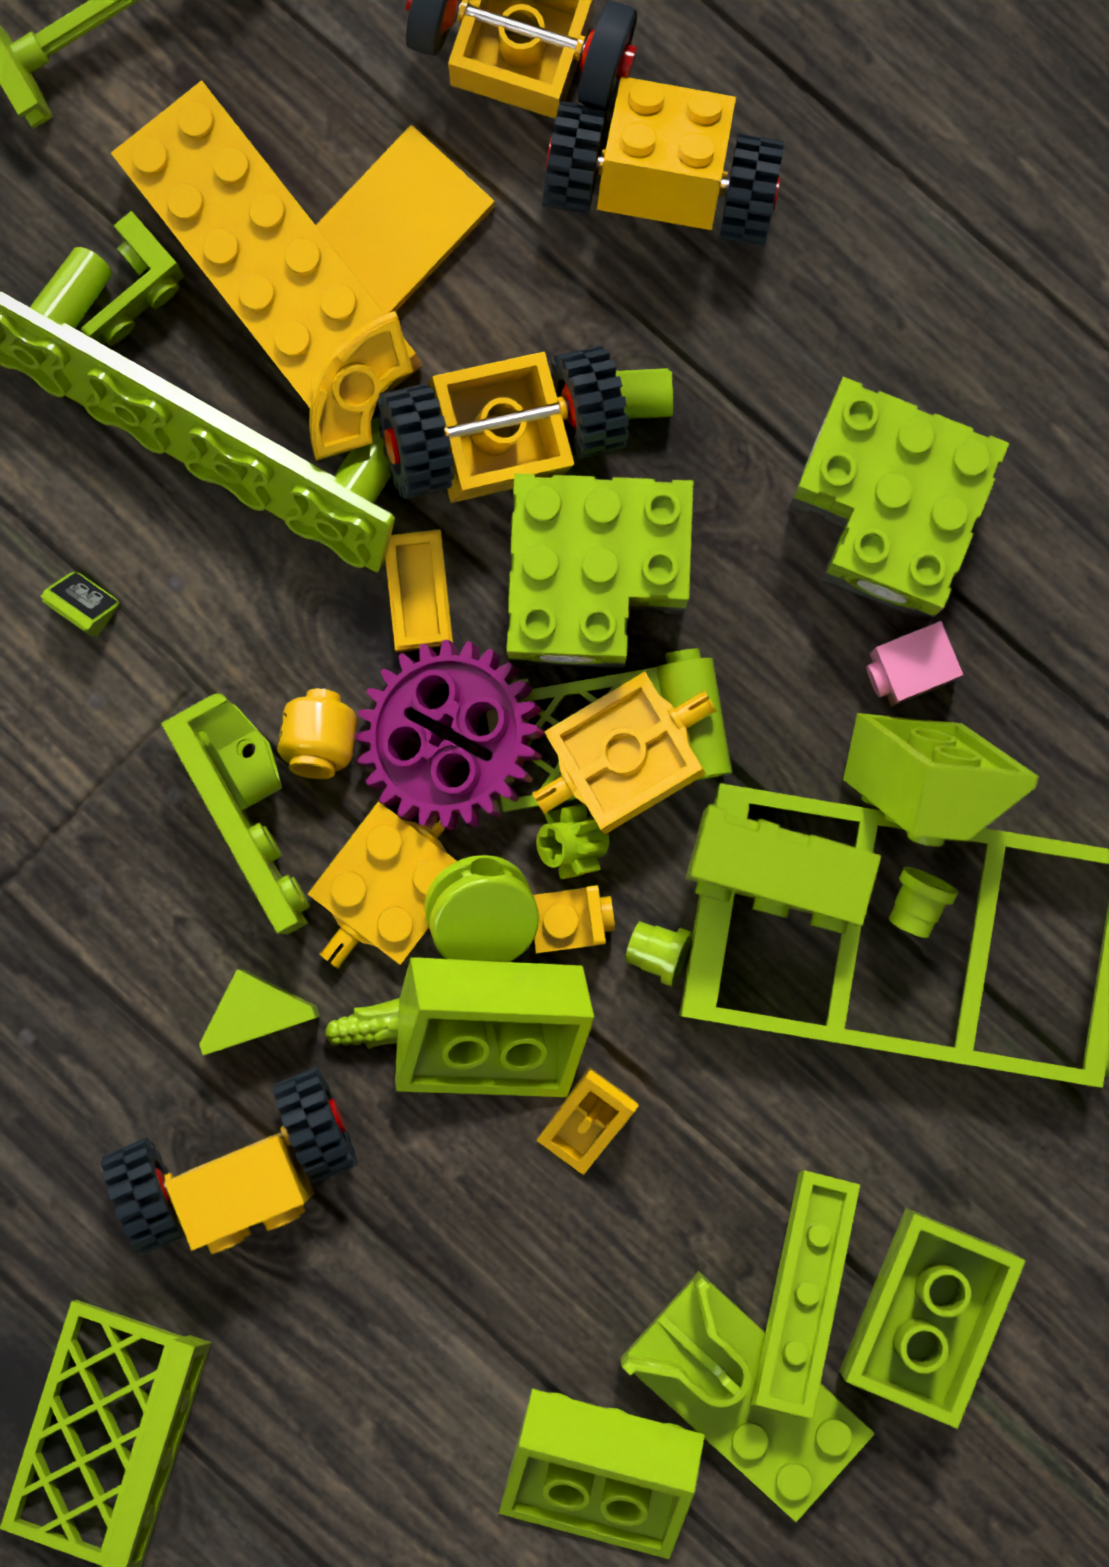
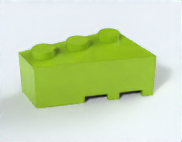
[685,805,881,934]

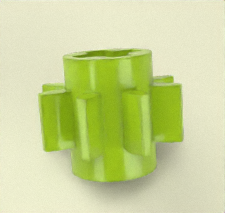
[536,804,609,879]

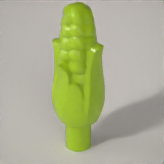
[325,998,399,1049]

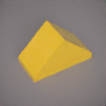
[536,1067,639,1175]

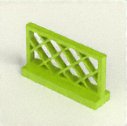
[0,1300,212,1567]

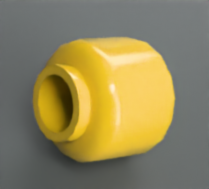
[277,689,358,779]

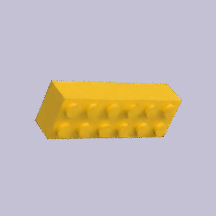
[111,81,423,408]

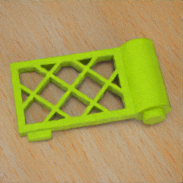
[486,648,732,812]

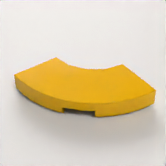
[309,311,413,461]

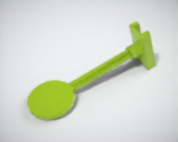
[0,0,140,128]

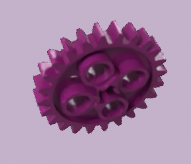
[355,639,544,831]

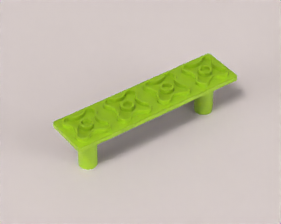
[0,247,395,572]

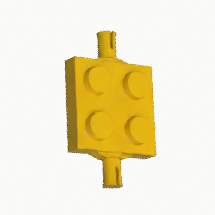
[532,671,717,834]
[307,801,457,969]

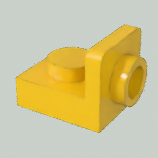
[533,885,616,954]

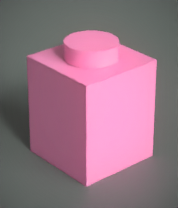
[866,621,963,707]

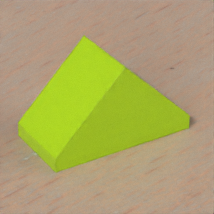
[199,969,320,1055]

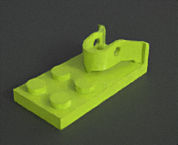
[161,694,311,935]
[620,1271,875,1522]

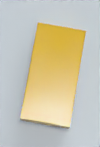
[385,530,453,652]

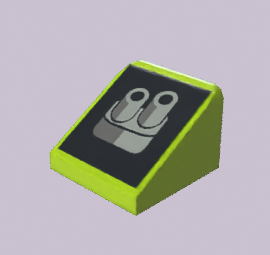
[40,572,119,637]

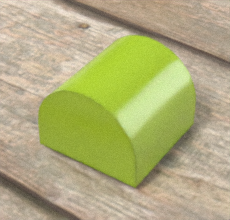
[615,368,673,419]

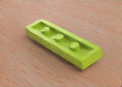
[750,1170,860,1419]

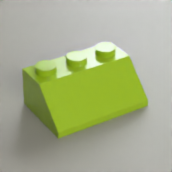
[843,713,1038,846]
[395,957,594,1097]
[499,1389,705,1559]

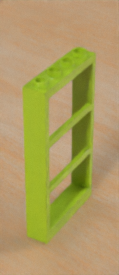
[679,783,1109,1088]

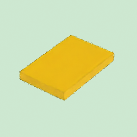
[316,125,495,314]

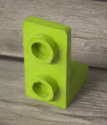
[81,211,184,346]

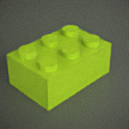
[839,1208,1026,1429]

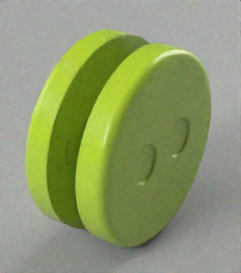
[424,855,539,962]

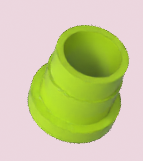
[888,867,958,938]
[625,921,692,987]

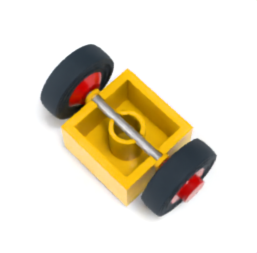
[405,0,638,119]

